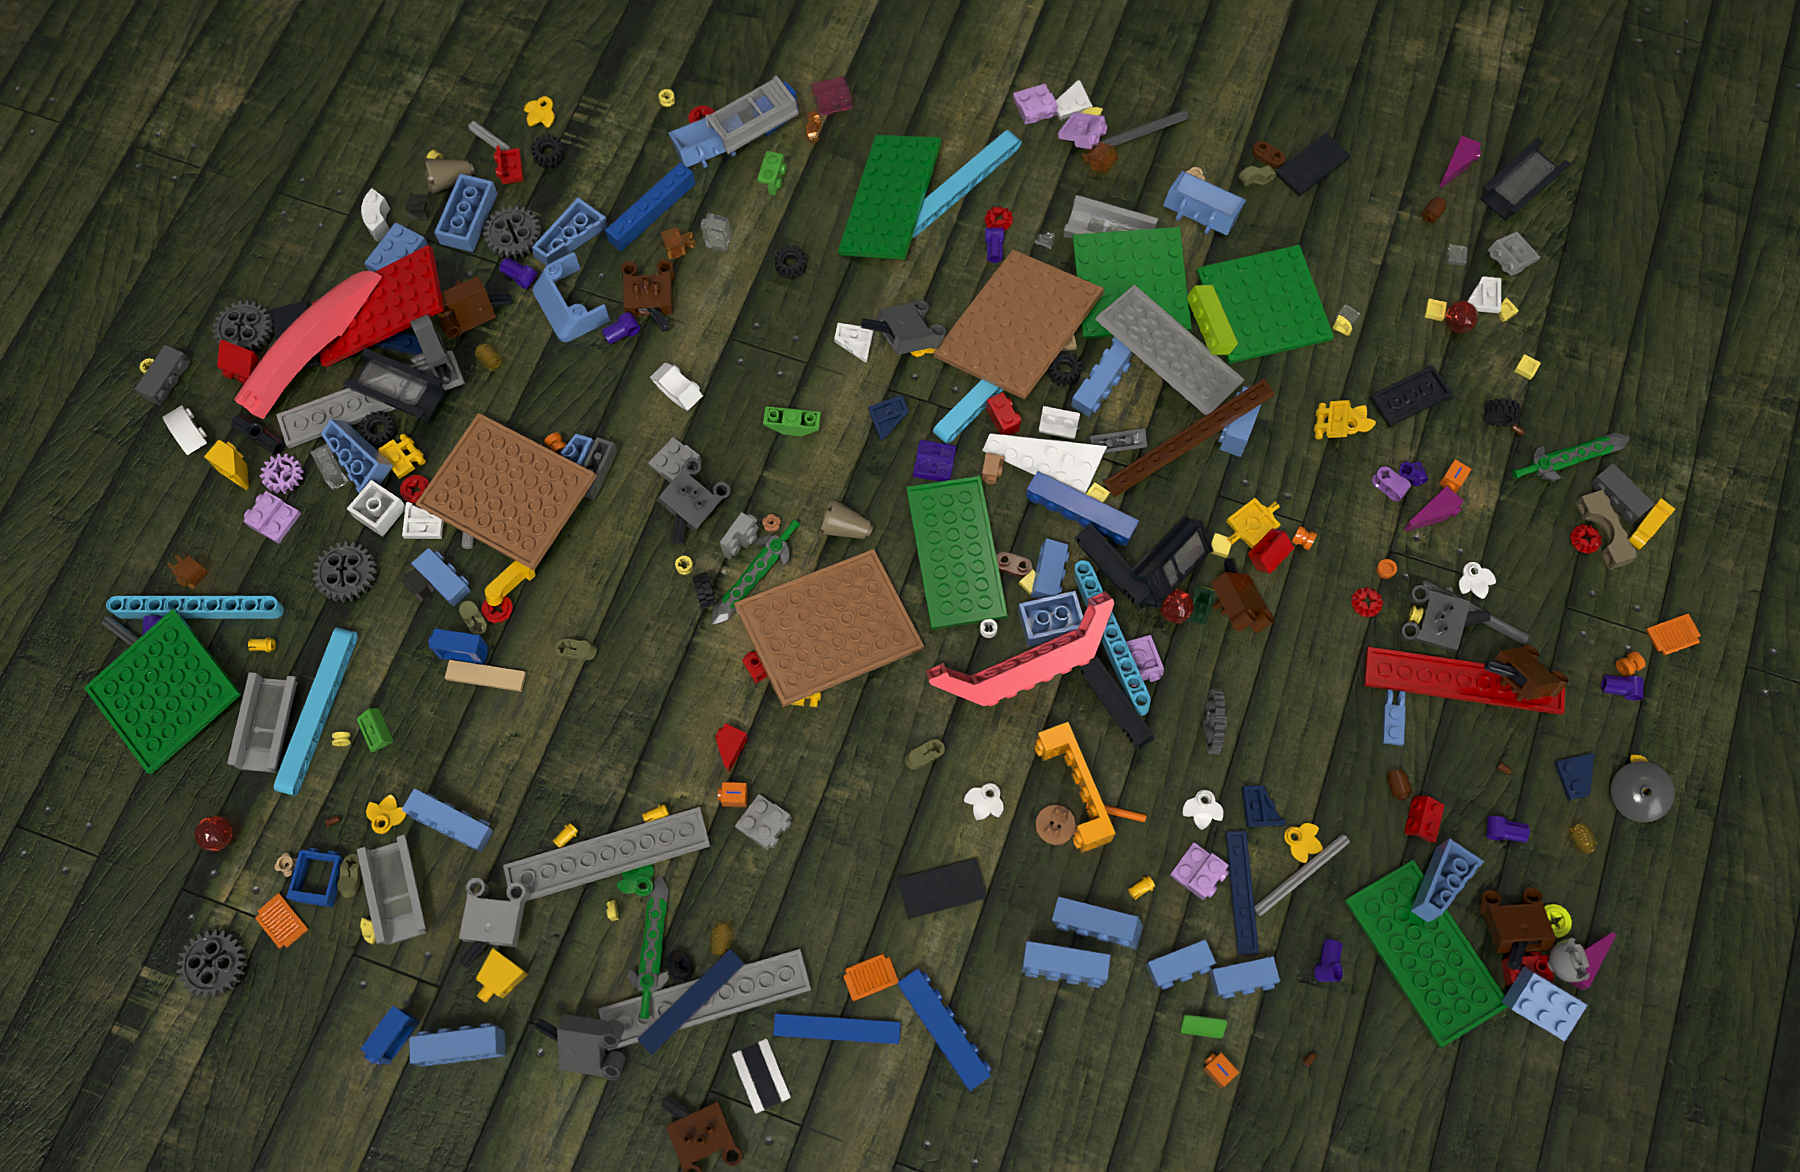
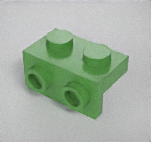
[757,151,787,195]

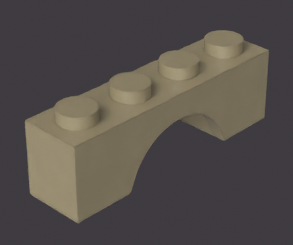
[1575,490,1637,570]

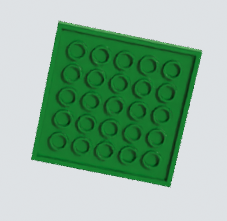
[1072,227,1191,339]
[1196,245,1334,364]
[84,609,241,774]

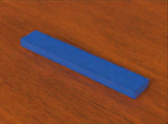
[773,1014,900,1044]

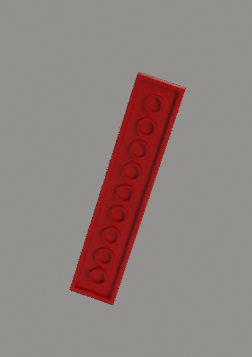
[1364,647,1565,715]

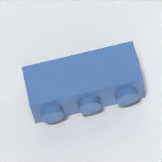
[1030,538,1069,599]
[411,548,471,607]
[1146,940,1216,990]
[1209,957,1280,999]

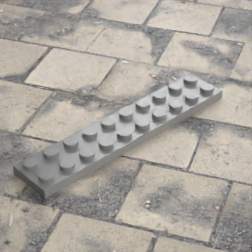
[276,350,465,448]
[503,807,710,901]
[598,949,811,1051]

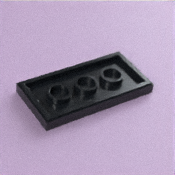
[1275,133,1351,197]
[270,300,320,369]
[1369,365,1453,427]
[898,859,987,920]

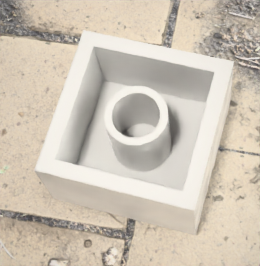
[347,480,406,537]

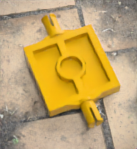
[1226,498,1281,549]

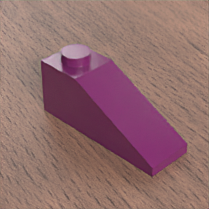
[1439,136,1482,187]
[1404,486,1464,531]
[1569,932,1616,990]

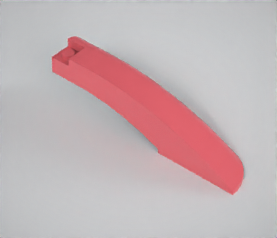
[234,271,382,419]

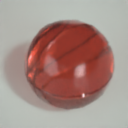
[1445,301,1479,333]
[1159,589,1194,623]
[194,816,233,851]

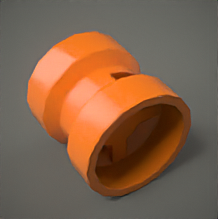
[544,432,567,455]
[1292,526,1317,551]
[1616,651,1646,677]

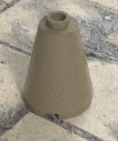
[423,158,474,194]
[818,498,873,539]

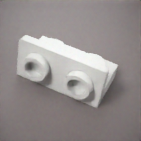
[1039,406,1080,439]

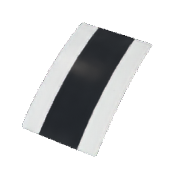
[732,1039,790,1113]

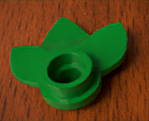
[616,864,654,896]

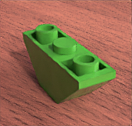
[763,407,821,436]

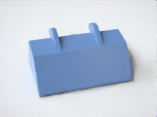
[668,114,749,168]
[1163,171,1246,235]

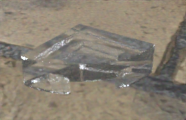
[1035,233,1055,249]

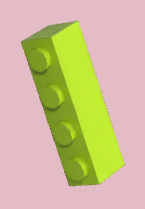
[1187,285,1238,355]

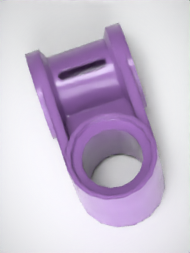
[1372,467,1411,502]

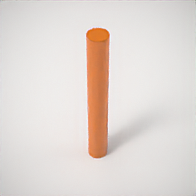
[1086,803,1146,823]

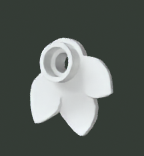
[1459,562,1496,599]
[964,783,1003,820]
[1182,790,1223,830]

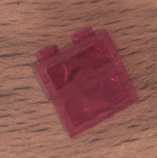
[811,76,853,116]

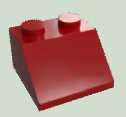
[217,339,260,385]

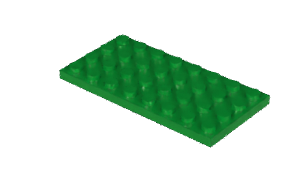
[838,135,942,260]
[906,476,1008,630]
[1344,860,1508,1048]

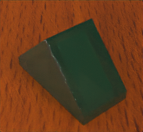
[1187,585,1215,625]

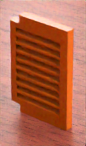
[1646,613,1701,656]
[255,893,309,949]
[843,953,899,1002]

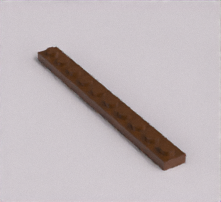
[1103,379,1275,498]

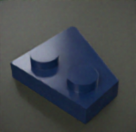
[868,395,909,441]
[1554,753,1594,801]
[1241,786,1286,827]

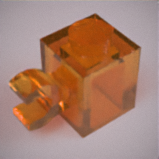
[1081,142,1118,173]
[661,227,696,259]
[167,555,209,590]

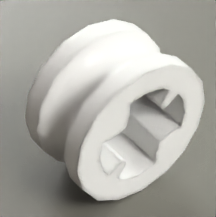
[980,619,998,638]

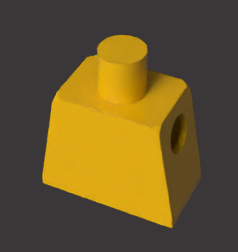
[476,949,528,1003]

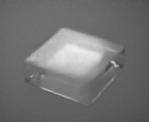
[1447,245,1468,266]
[1334,304,1360,326]

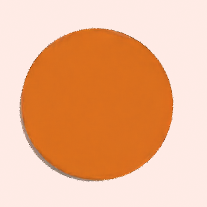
[1376,559,1397,579]

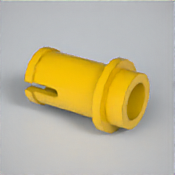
[248,637,276,653]
[642,804,669,823]
[552,823,578,848]
[1128,876,1155,900]

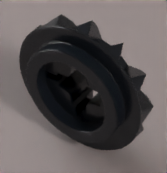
[664,950,694,983]

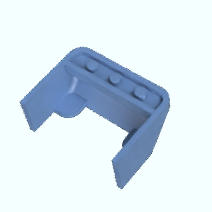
[533,252,610,342]

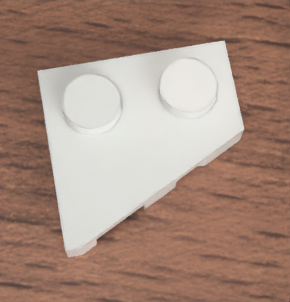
[1056,80,1092,120]
[1464,277,1501,313]
[834,323,874,362]
[402,502,444,539]

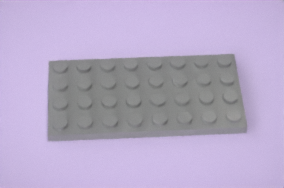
[1095,285,1244,415]

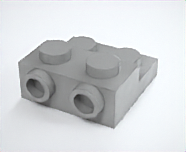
[1488,232,1541,276]
[648,437,701,483]
[720,512,759,560]
[735,794,792,851]

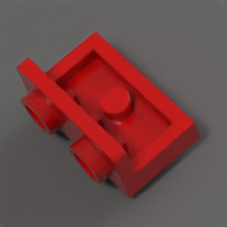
[494,145,524,184]
[1404,796,1445,843]

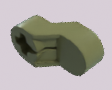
[1238,165,1276,186]
[459,601,487,635]
[555,639,597,660]
[905,739,945,770]
[337,854,362,898]

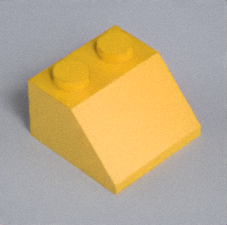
[204,440,249,491]

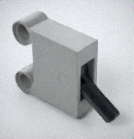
[459,878,529,968]

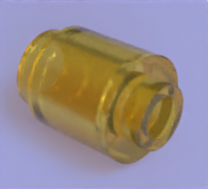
[475,344,502,371]
[1569,823,1599,855]
[709,924,732,955]

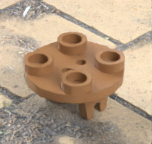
[1035,805,1076,845]

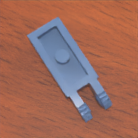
[1382,689,1405,746]

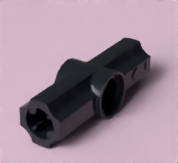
[231,413,285,456]

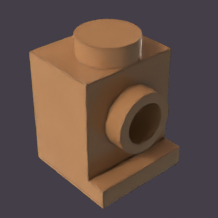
[982,453,1004,484]

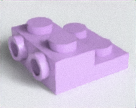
[1013,84,1058,124]
[1058,112,1107,149]
[243,491,301,544]
[1115,635,1164,687]
[1170,843,1229,900]

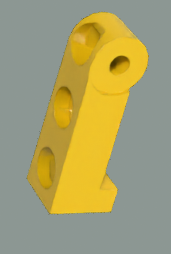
[1628,498,1675,550]
[485,561,535,606]

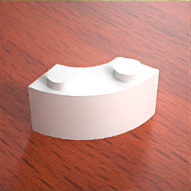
[361,188,390,242]
[650,363,703,411]
[163,405,207,455]

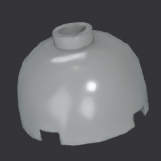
[1548,938,1589,982]

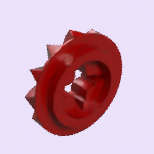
[689,106,715,124]
[985,205,1013,231]
[400,475,429,503]
[1570,524,1602,553]
[1351,587,1383,617]
[482,596,513,624]

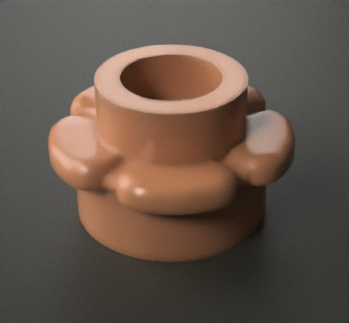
[762,514,781,532]

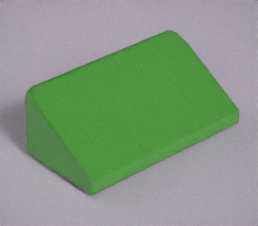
[357,708,393,752]
[1181,1015,1227,1038]

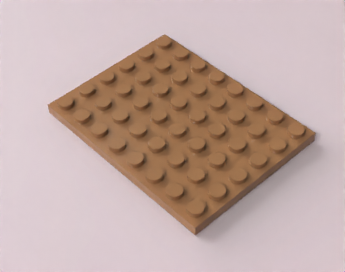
[933,250,1104,399]
[415,413,597,571]
[734,549,924,707]

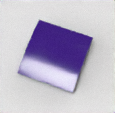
[913,440,956,482]

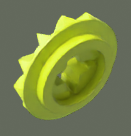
[1544,904,1572,938]

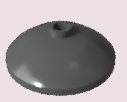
[1610,761,1675,822]

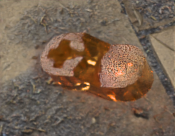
[805,110,821,144]

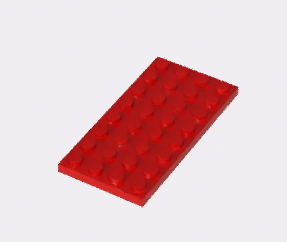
[312,245,444,367]

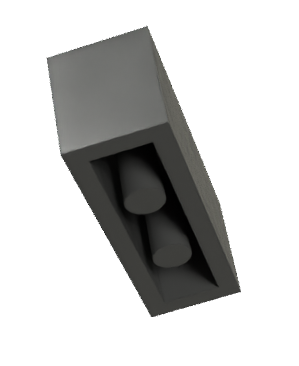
[134,345,190,406]
[1086,428,1147,453]
[583,437,618,500]
[1590,464,1655,524]

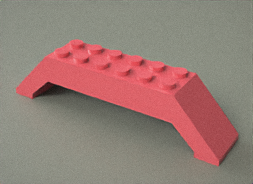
[926,591,1114,706]

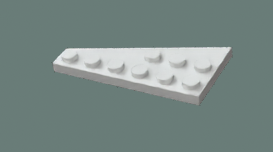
[982,433,1107,494]

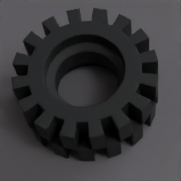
[531,134,565,169]
[774,245,807,280]
[1048,351,1082,387]
[1485,398,1521,427]
[360,411,397,447]
[692,572,716,609]

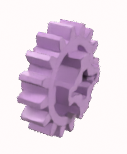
[260,454,303,494]

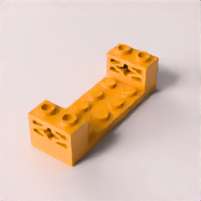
[1034,722,1116,853]

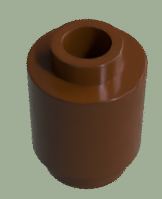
[1421,197,1447,223]
[1387,769,1412,801]

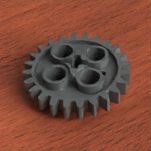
[483,205,542,259]
[212,300,274,353]
[312,541,377,602]
[1203,689,1227,754]
[177,929,247,999]

